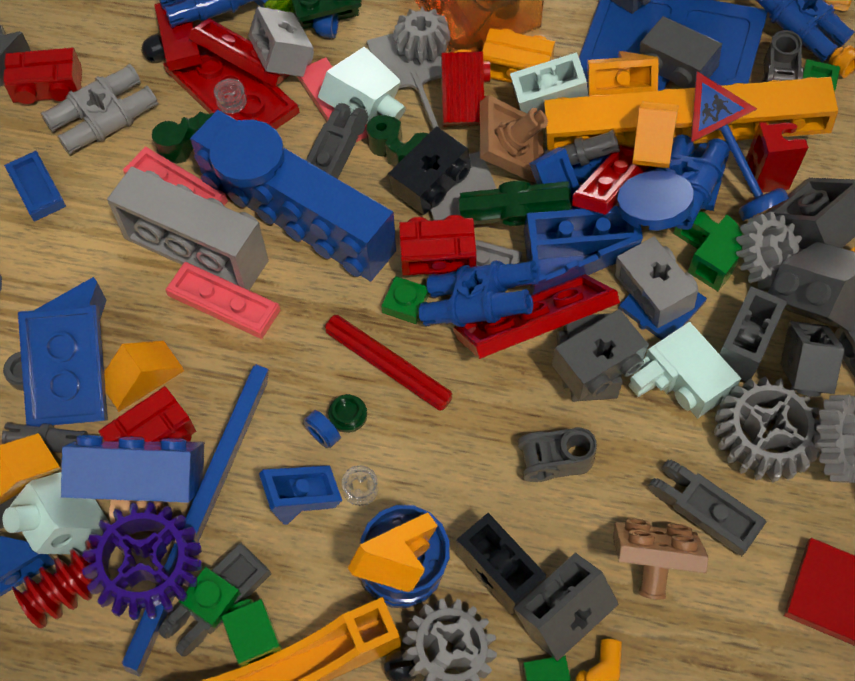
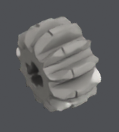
[393,6,450,65]

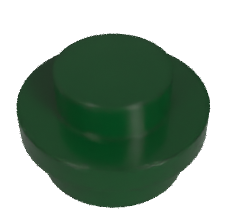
[328,394,367,433]

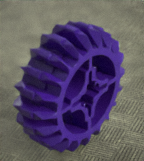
[82,502,202,620]

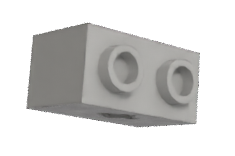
[248,7,314,77]
[615,236,698,329]

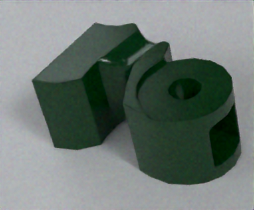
[151,112,214,164]
[366,115,428,167]

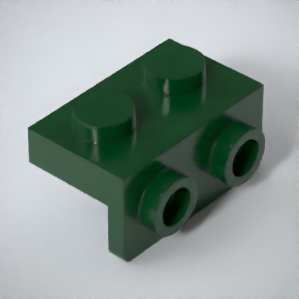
[291,0,362,29]

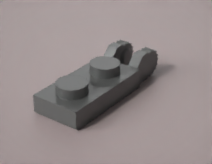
[306,103,369,179]
[648,459,767,557]
[158,543,271,657]

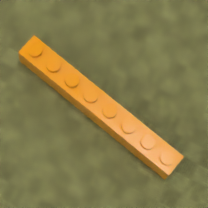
[544,77,838,150]

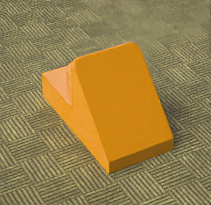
[588,51,659,96]
[347,512,438,592]

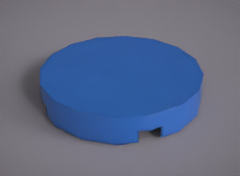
[209,119,284,187]
[617,171,694,231]

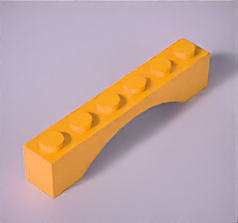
[201,597,401,681]

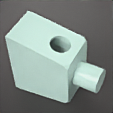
[318,47,406,123]
[2,472,110,555]

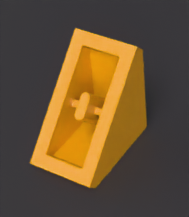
[632,101,679,168]
[104,341,184,412]
[0,433,61,505]

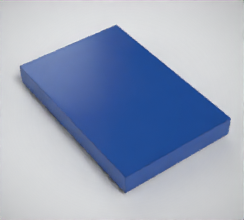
[18,305,108,427]

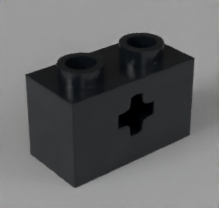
[388,126,471,215]
[456,513,546,615]

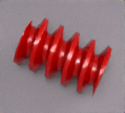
[12,540,111,629]

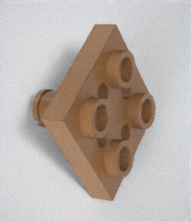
[480,95,548,183]
[613,518,709,600]

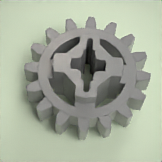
[736,212,804,291]
[814,395,855,483]
[402,599,497,681]

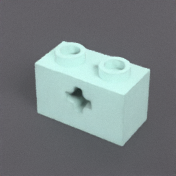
[510,52,588,116]

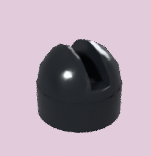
[141,33,166,62]
[384,649,417,681]

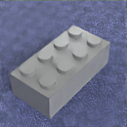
[107,166,269,290]

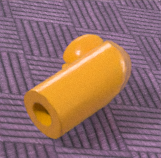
[575,639,622,681]

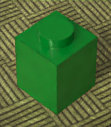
[221,599,282,667]

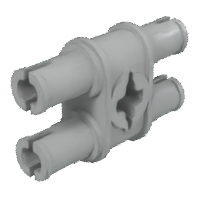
[41,64,158,155]

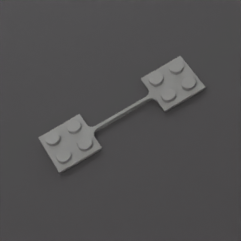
[366,34,497,220]

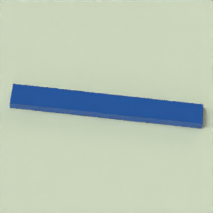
[122,364,269,677]

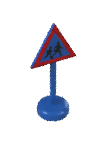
[691,71,789,221]

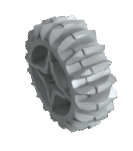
[714,376,820,483]

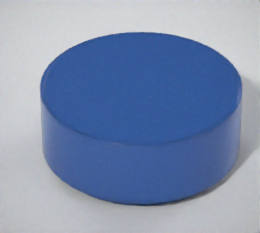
[304,410,341,448]

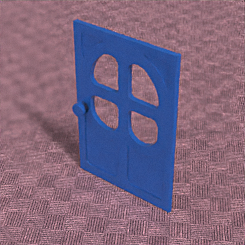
[544,0,768,211]

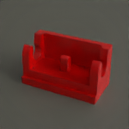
[746,122,809,193]

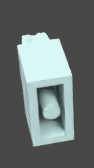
[629,322,741,419]

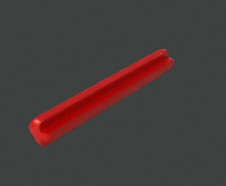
[325,315,453,410]

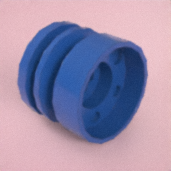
[360,505,450,608]

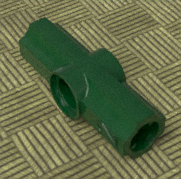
[459,181,572,226]

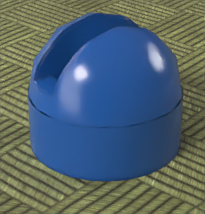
[313,13,338,38]

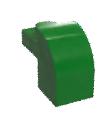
[673,211,743,292]

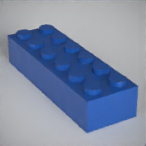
[190,110,396,282]

